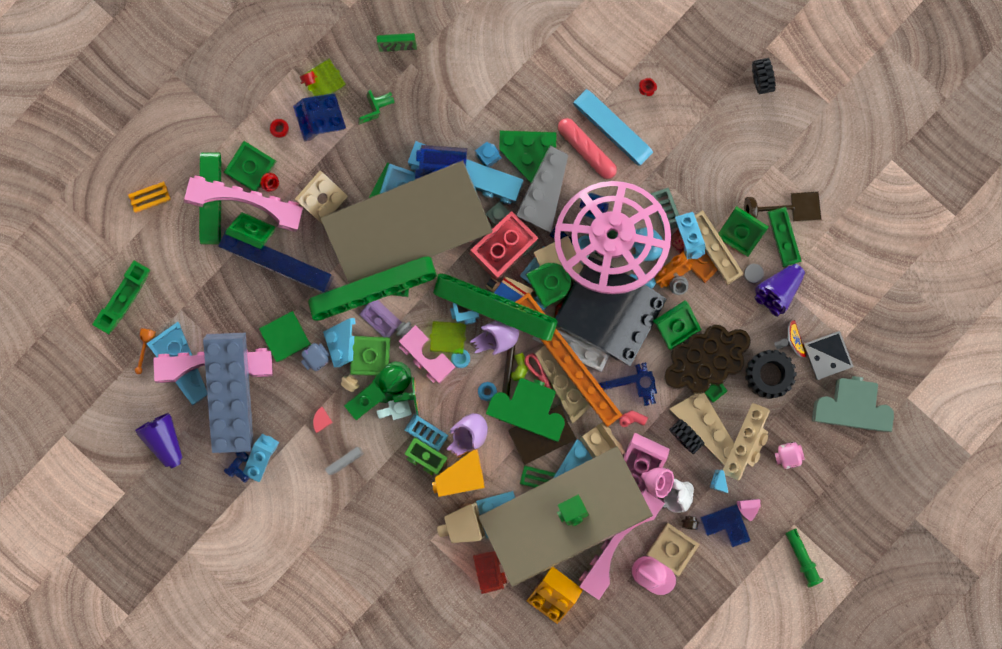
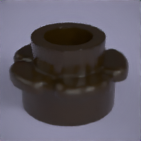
[681,516,700,530]

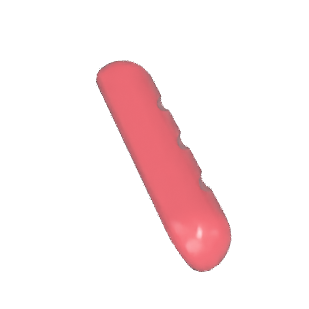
[558,118,617,179]

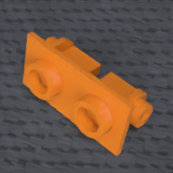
[654,252,693,288]

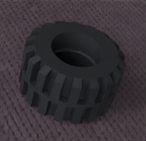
[745,349,797,399]

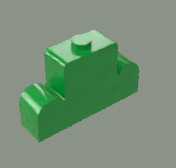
[486,378,565,442]

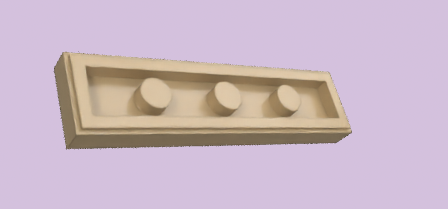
[695,210,744,285]

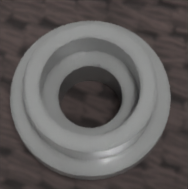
[669,276,689,295]
[396,322,413,338]

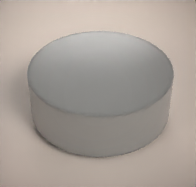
[744,264,764,283]

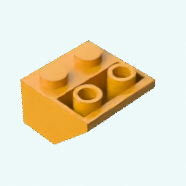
[527,567,583,624]

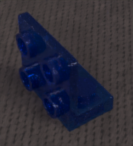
[293,93,346,142]

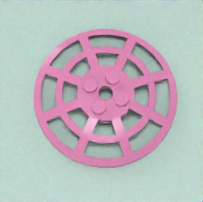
[554,181,671,294]

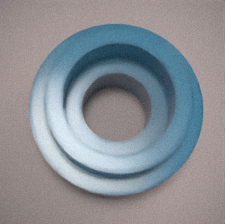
[478,382,497,401]

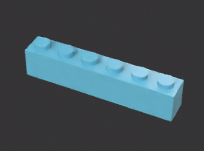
[408,141,523,205]

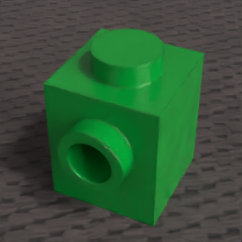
[557,494,589,526]

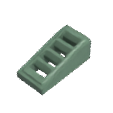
[651,187,680,231]

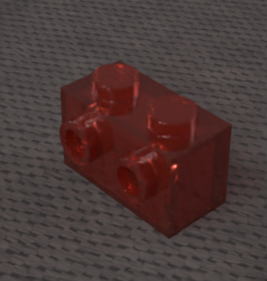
[473,550,507,594]

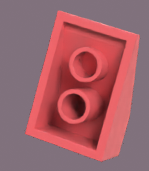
[469,211,538,280]

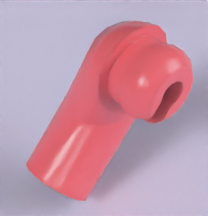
[619,410,648,427]

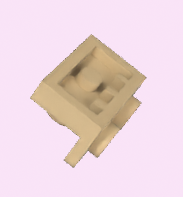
[579,422,625,458]

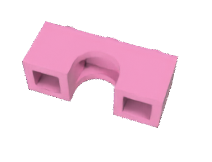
[399,325,456,384]

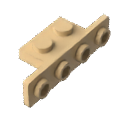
[723,403,770,481]

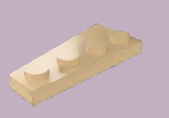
[535,346,591,423]
[669,393,734,466]

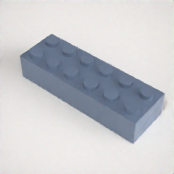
[203,333,254,453]

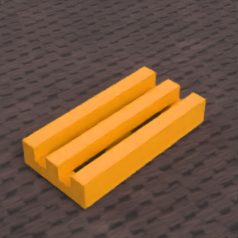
[128,181,171,213]

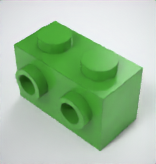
[405,438,448,476]

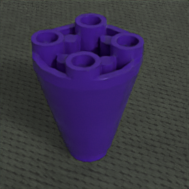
[754,264,805,317]

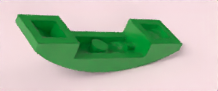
[92,260,151,335]

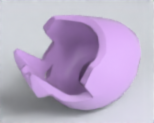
[470,320,519,356]
[447,413,488,457]

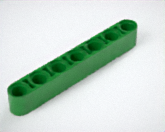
[308,256,437,321]
[433,273,558,341]

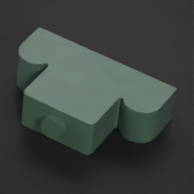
[812,376,894,432]

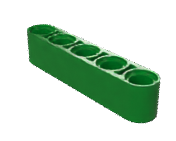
[199,152,221,245]

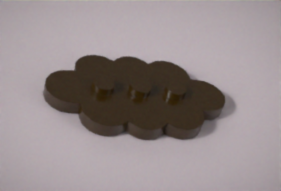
[664,325,751,394]

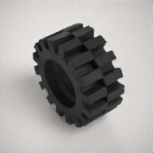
[752,58,776,95]
[669,419,705,454]

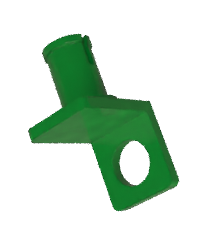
[358,90,395,125]

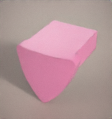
[737,499,761,521]

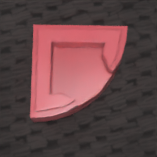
[313,407,333,433]

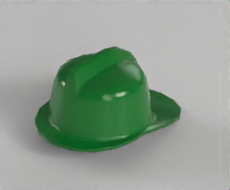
[372,361,412,403]

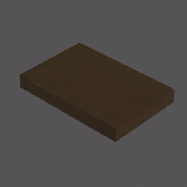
[508,405,576,465]

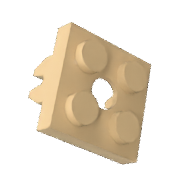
[295,171,348,224]

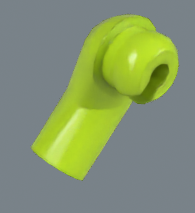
[511,353,528,381]

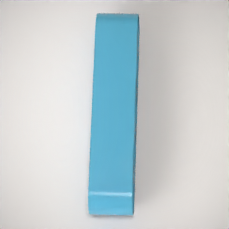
[573,89,653,166]

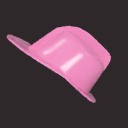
[632,556,676,595]

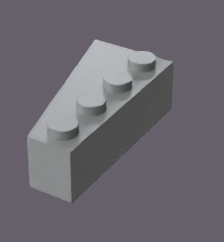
[516,146,568,232]

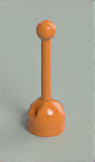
[135,328,156,374]

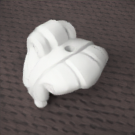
[663,479,694,513]

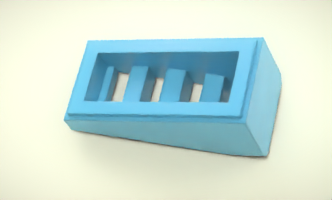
[404,414,449,451]

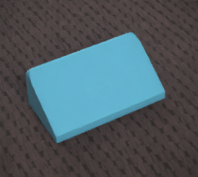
[710,470,728,493]

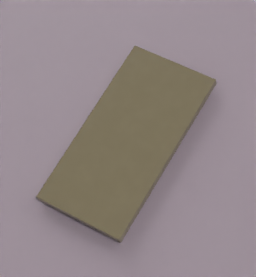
[321,160,493,284]
[478,446,653,587]

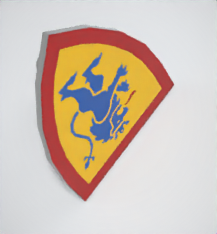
[775,320,807,358]

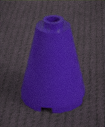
[135,413,183,469]

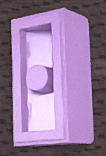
[359,300,402,337]

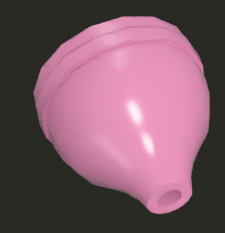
[641,468,674,498]

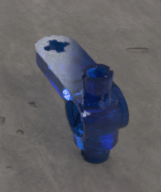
[598,362,657,406]

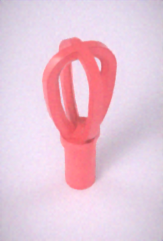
[524,353,553,389]

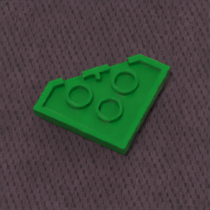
[499,130,557,184]

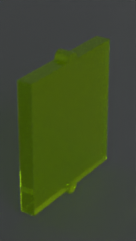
[303,58,346,102]
[429,321,467,354]

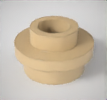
[341,375,359,392]

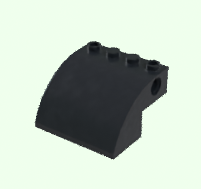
[555,256,667,366]

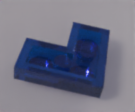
[700,504,751,547]

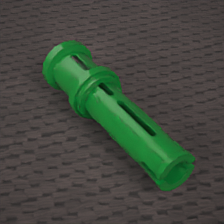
[785,528,824,588]

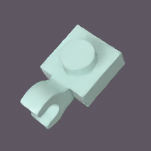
[377,400,412,421]

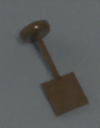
[744,191,822,222]

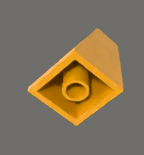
[432,449,485,497]

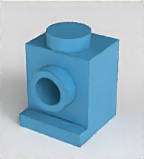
[475,142,502,167]

